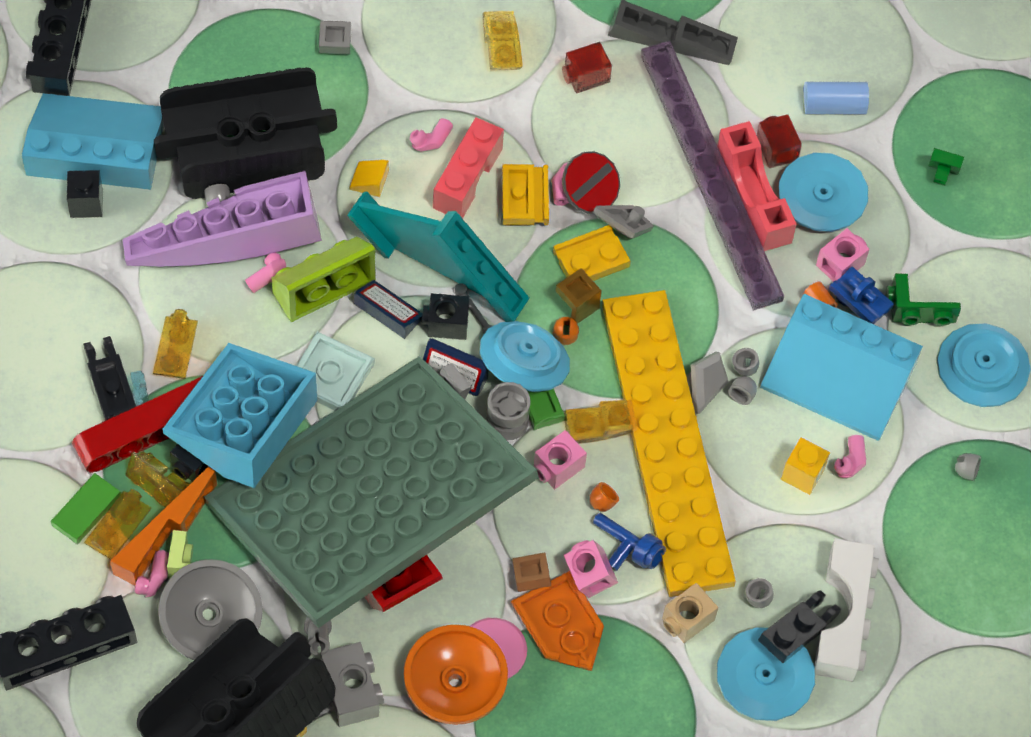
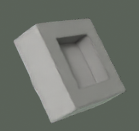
[319,21,351,54]
[439,363,471,399]

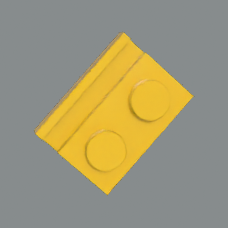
[502,164,549,225]
[553,225,631,281]

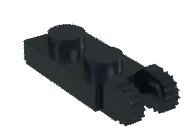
[83,336,136,421]
[758,590,841,663]

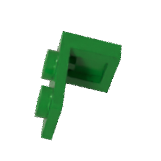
[885,273,961,326]

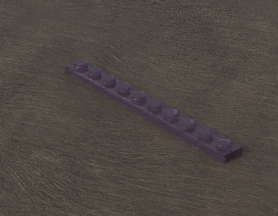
[641,41,784,311]

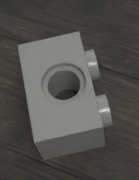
[321,642,384,727]

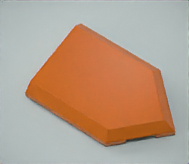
[511,571,604,671]

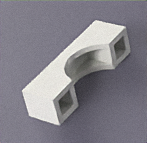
[814,538,879,682]

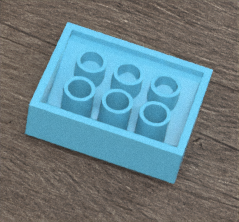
[22,93,164,190]
[760,294,923,441]
[163,343,317,488]

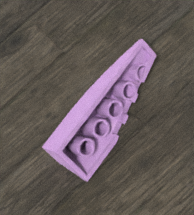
[123,171,322,267]

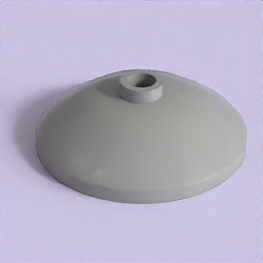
[158,559,262,660]

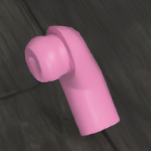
[410,118,453,152]
[834,435,866,478]
[134,550,169,598]

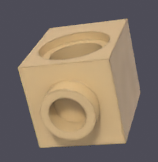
[662,583,718,643]

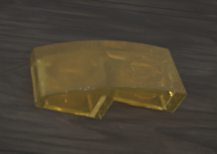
[482,11,523,70]
[564,399,637,444]

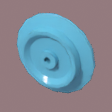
[779,153,868,232]
[480,321,570,392]
[937,323,1031,407]
[717,627,815,721]

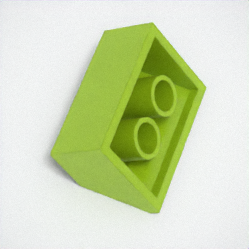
[271,236,376,322]

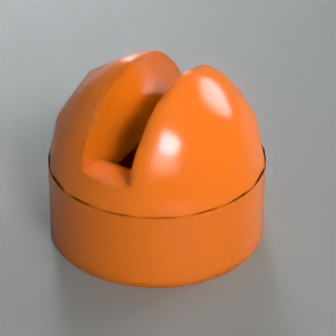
[553,317,579,345]
[590,482,619,512]

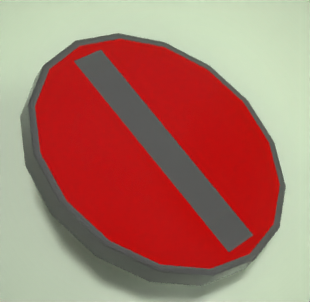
[562,151,620,214]

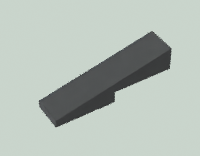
[607,0,738,65]

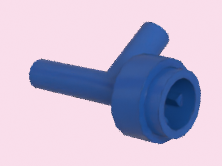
[593,513,666,571]

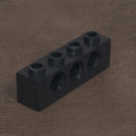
[26,0,92,96]
[0,595,138,691]

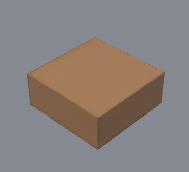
[512,552,551,592]

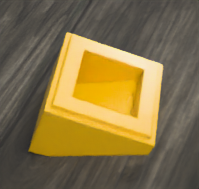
[350,160,389,197]

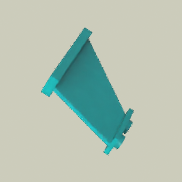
[347,192,530,322]

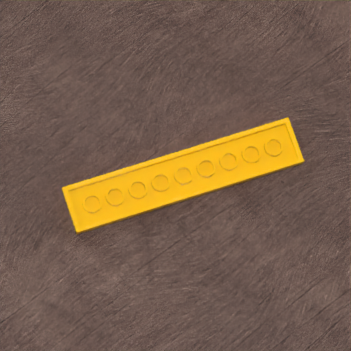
[602,290,736,597]

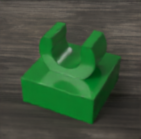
[928,148,964,186]

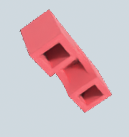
[433,117,504,218]

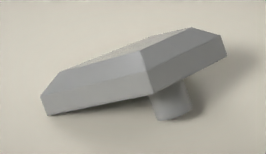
[593,205,654,239]
[691,352,729,414]

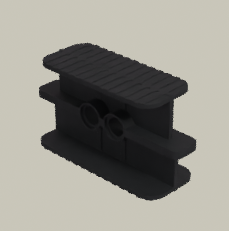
[154,67,337,199]
[137,618,336,737]

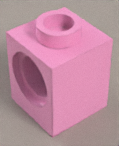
[816,228,869,282]
[533,430,587,490]
[564,540,618,598]

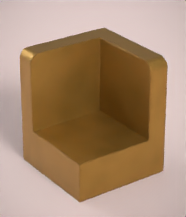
[556,268,602,324]

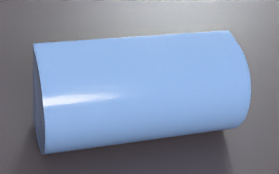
[803,82,869,114]

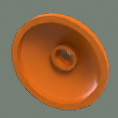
[404,624,508,725]

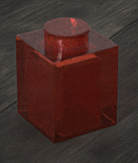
[562,42,612,94]
[756,114,802,169]

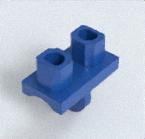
[829,266,894,324]

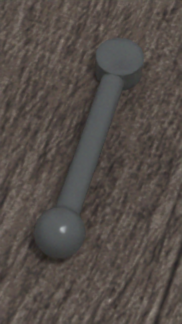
[455,283,492,334]

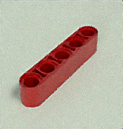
[72,376,203,473]

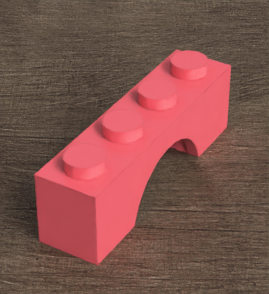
[717,121,797,252]

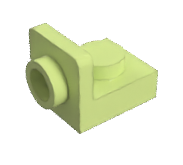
[167,530,193,579]

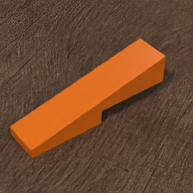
[110,467,217,586]

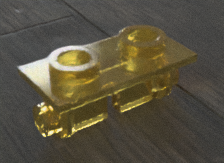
[153,309,198,379]
[125,451,190,508]
[84,489,151,560]

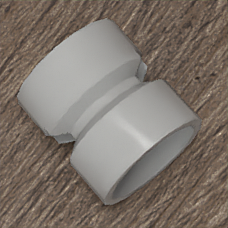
[486,382,530,440]

